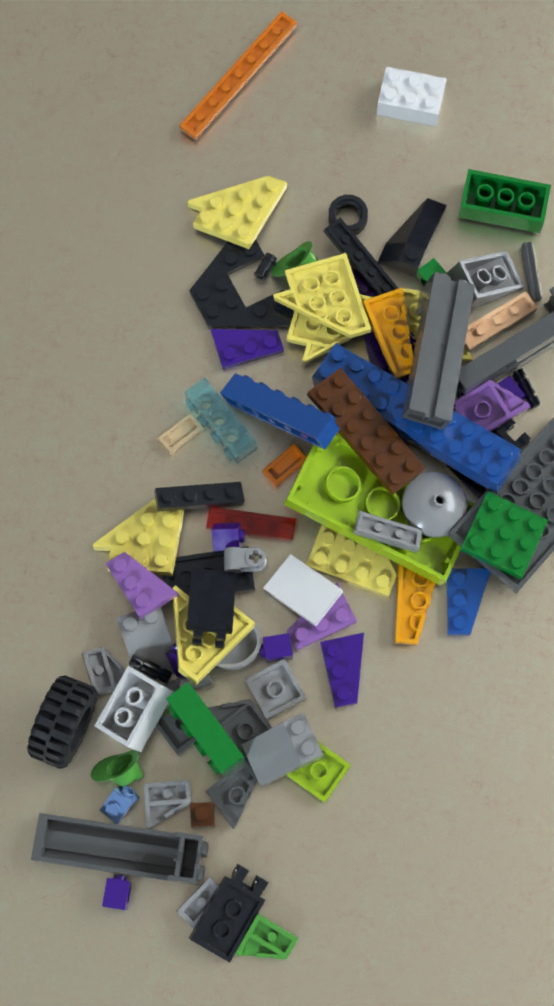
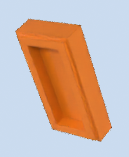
[262,443,306,488]

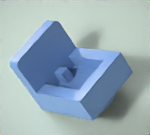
[100,786,140,824]

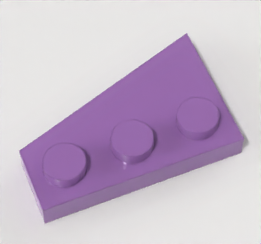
[105,552,179,619]
[287,582,357,651]

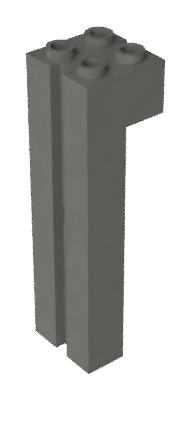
[402,272,475,430]
[456,287,554,399]
[31,813,209,886]

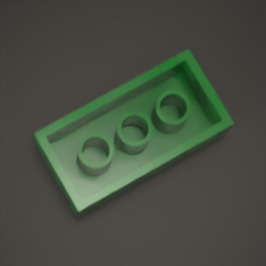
[458,169,551,233]
[166,682,246,777]

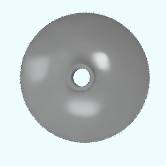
[402,472,468,537]
[215,614,261,670]

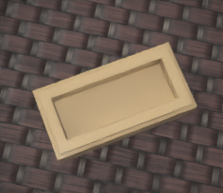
[157,412,204,456]

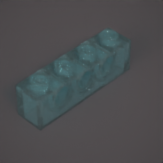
[184,377,258,464]

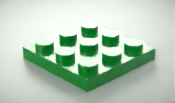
[460,491,548,580]

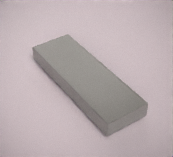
[353,511,423,553]

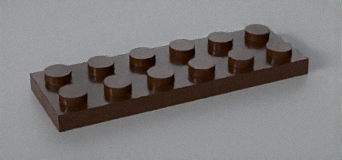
[306,368,426,496]

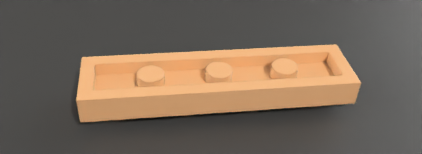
[464,291,538,352]

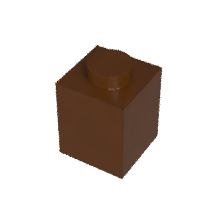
[190,802,215,829]

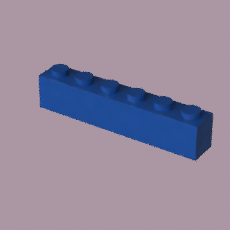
[220,373,340,450]

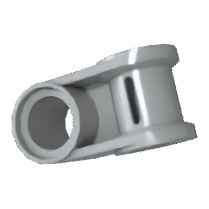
[224,547,267,573]

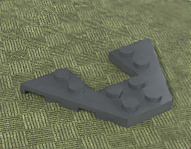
[156,699,272,829]

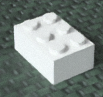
[377,66,447,127]
[95,666,174,752]

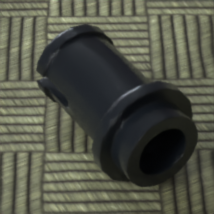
[254,253,277,281]

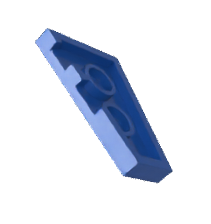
[446,568,490,636]

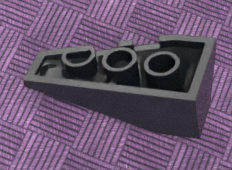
[378,198,447,278]

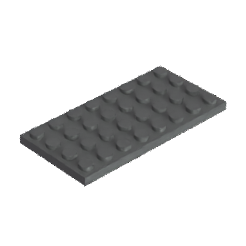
[447,417,554,594]

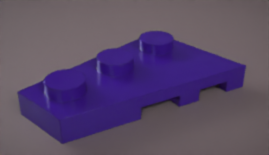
[211,329,284,370]
[320,632,364,709]

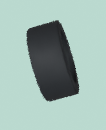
[328,194,368,235]

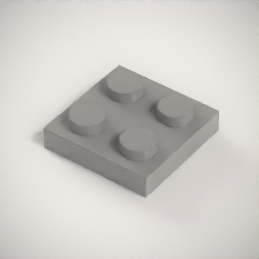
[245,658,306,720]

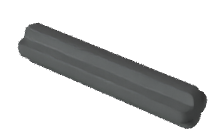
[521,242,542,302]

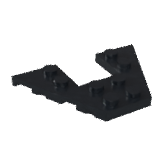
[189,239,295,329]

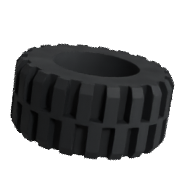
[27,675,98,769]

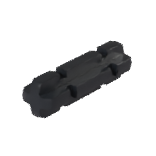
[513,368,541,409]
[129,654,172,683]

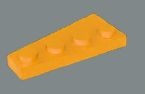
[363,287,413,379]
[394,564,436,645]

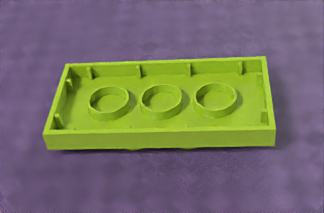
[283,432,475,586]

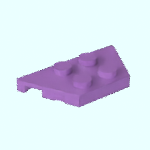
[454,380,531,431]

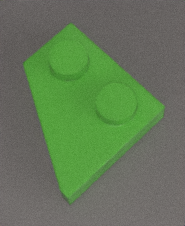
[235,913,299,959]

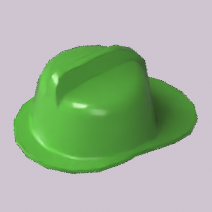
[272,241,319,277]
[91,750,143,787]

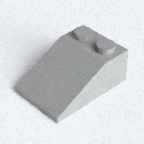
[447,251,524,309]
[117,607,175,680]
[242,713,324,787]

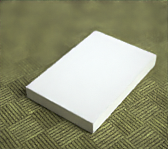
[263,554,343,627]

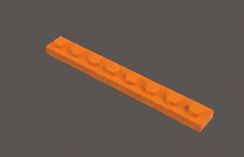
[179,11,297,141]

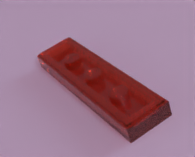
[206,507,296,541]

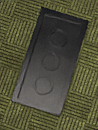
[163,546,255,604]

